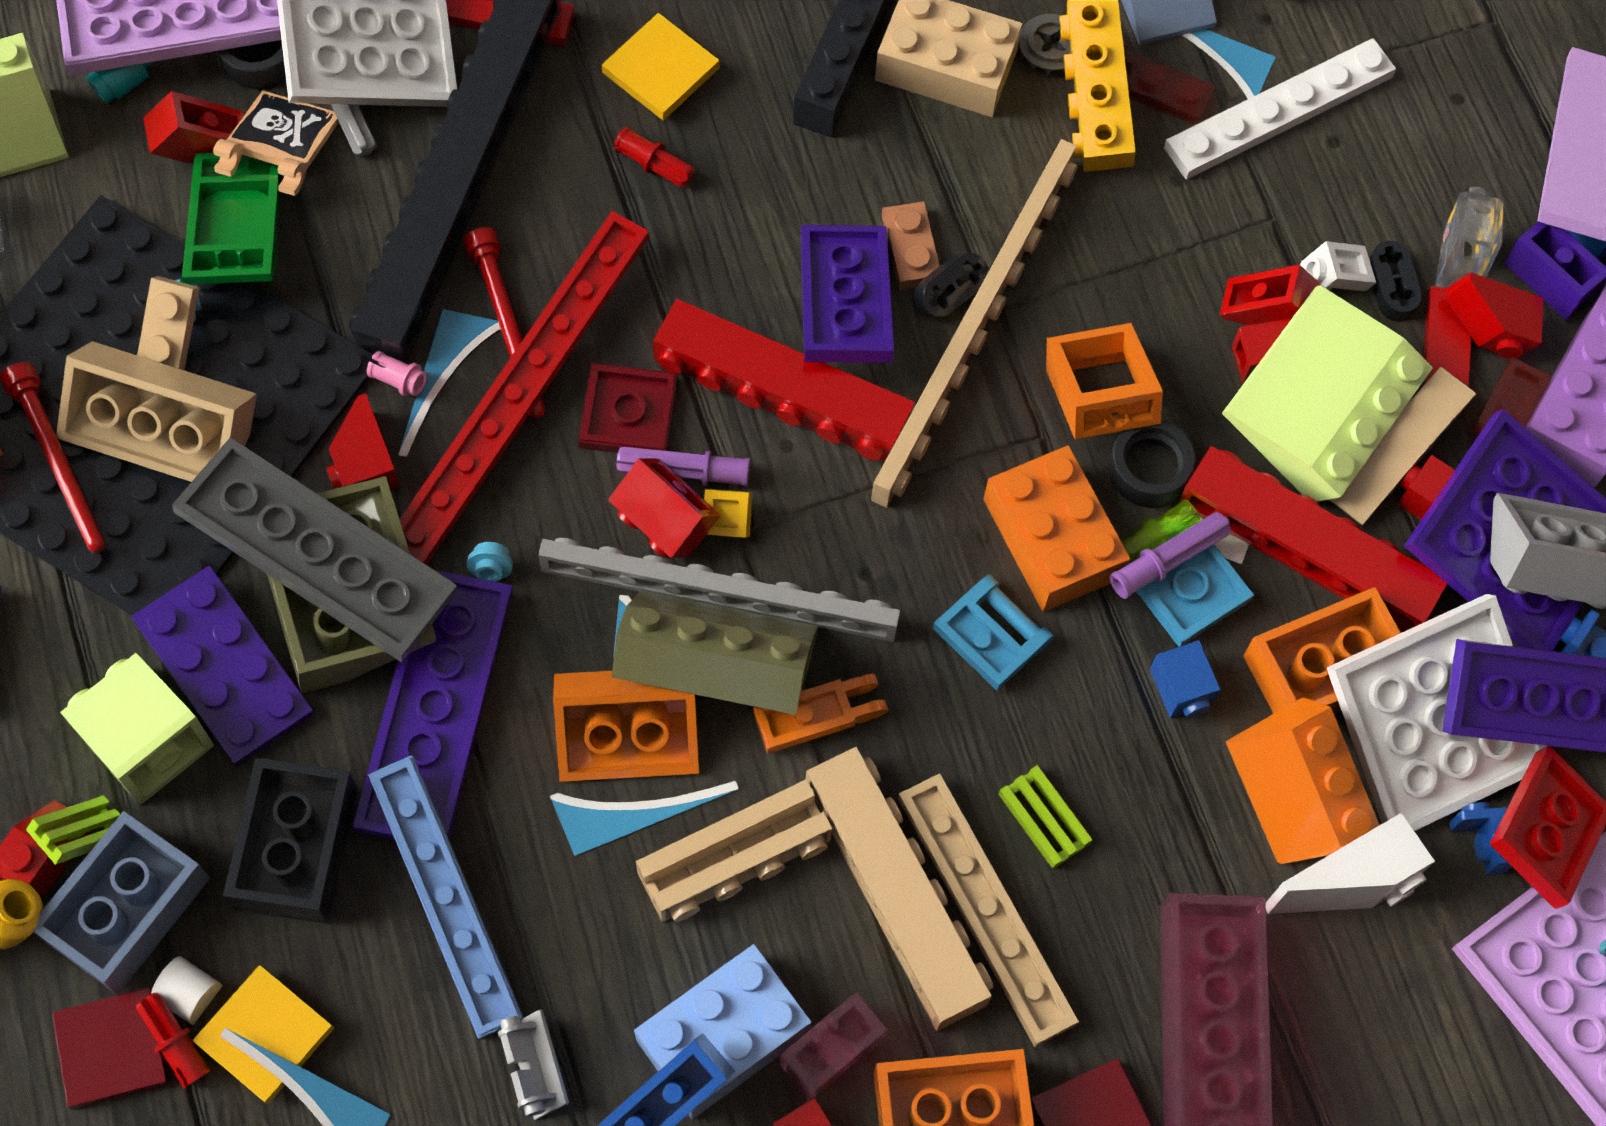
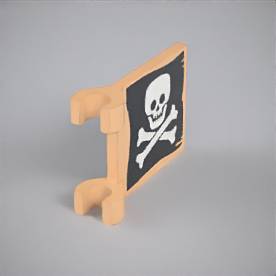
[213,90,339,196]

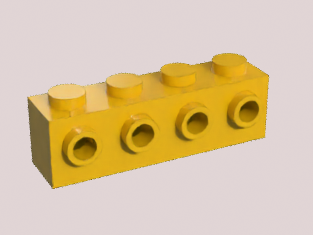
[1059,0,1135,172]

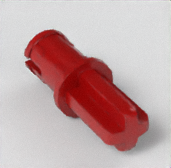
[614,126,695,187]
[136,993,211,1089]

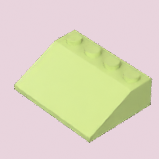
[1222,285,1433,501]

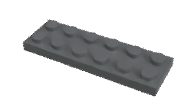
[172,437,457,662]

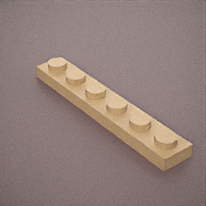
[898,773,1079,1047]

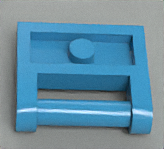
[933,574,1055,691]

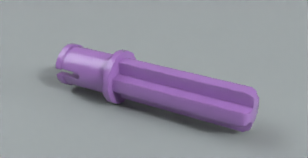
[616,447,750,487]
[1110,512,1231,599]

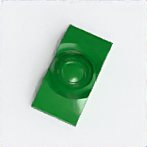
[182,153,282,285]

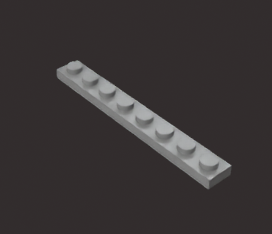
[538,538,900,642]

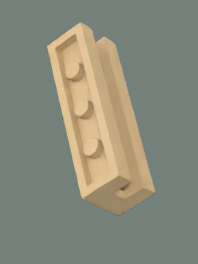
[636,779,832,923]

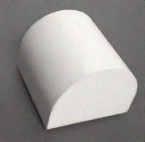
[151,956,223,1025]

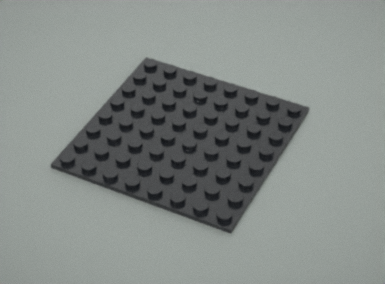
[0,195,379,616]

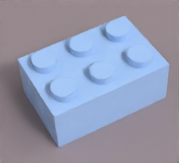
[634,944,811,1120]

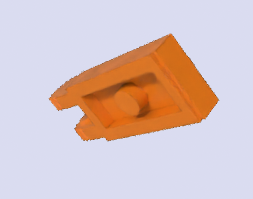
[753,674,889,754]

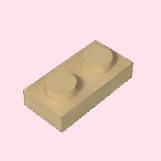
[137,276,200,370]

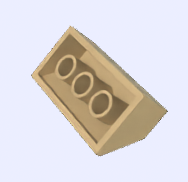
[56,341,257,482]

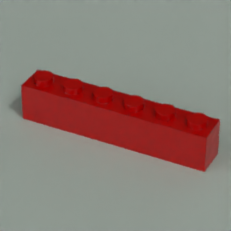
[653,298,915,461]
[1178,446,1447,633]

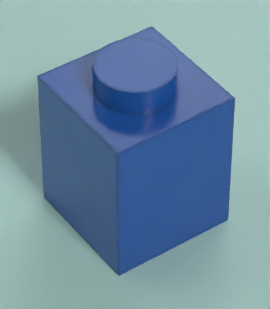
[1150,641,1220,719]

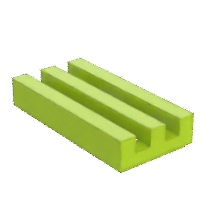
[998,765,1092,869]
[26,795,120,865]

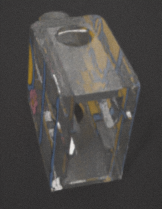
[1435,187,1503,288]

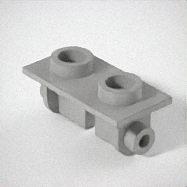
[498,1009,569,1120]

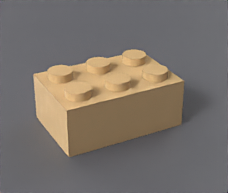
[875,0,1022,117]

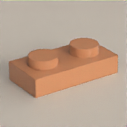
[882,201,940,290]

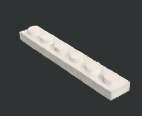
[1164,38,1396,180]

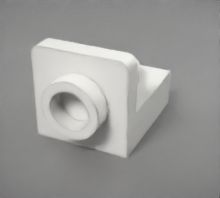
[1300,241,1376,291]

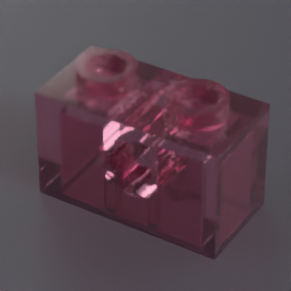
[779,992,888,1101]

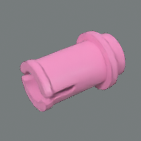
[367,351,427,397]

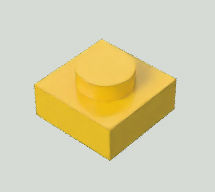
[704,489,753,538]

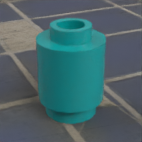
[85,62,151,104]

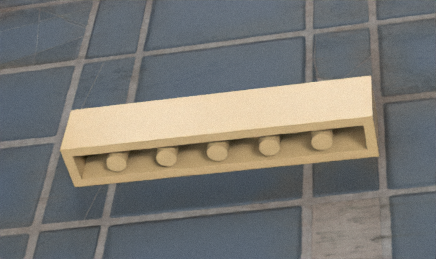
[806,747,993,1031]

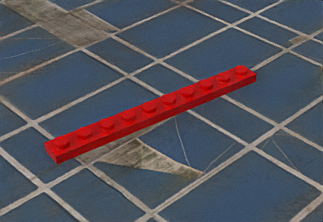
[399,211,649,565]

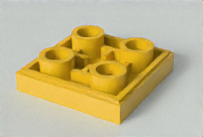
[602,13,720,121]
[192,965,334,1105]

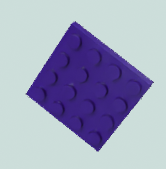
[1404,409,1606,651]

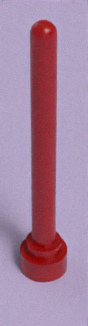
[463,227,545,419]
[0,362,105,552]

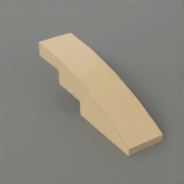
[1328,367,1476,527]

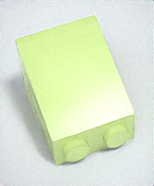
[0,33,69,177]
[60,653,214,806]

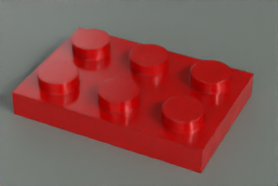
[1489,746,1606,909]

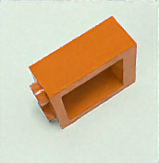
[1046,323,1163,440]

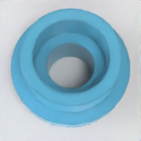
[467,542,513,582]

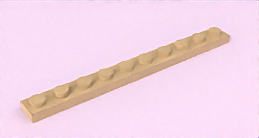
[871,139,1078,508]

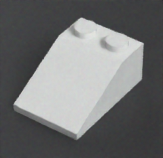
[1264,813,1435,914]

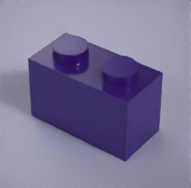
[1504,222,1606,320]

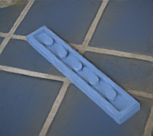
[368,755,524,1039]

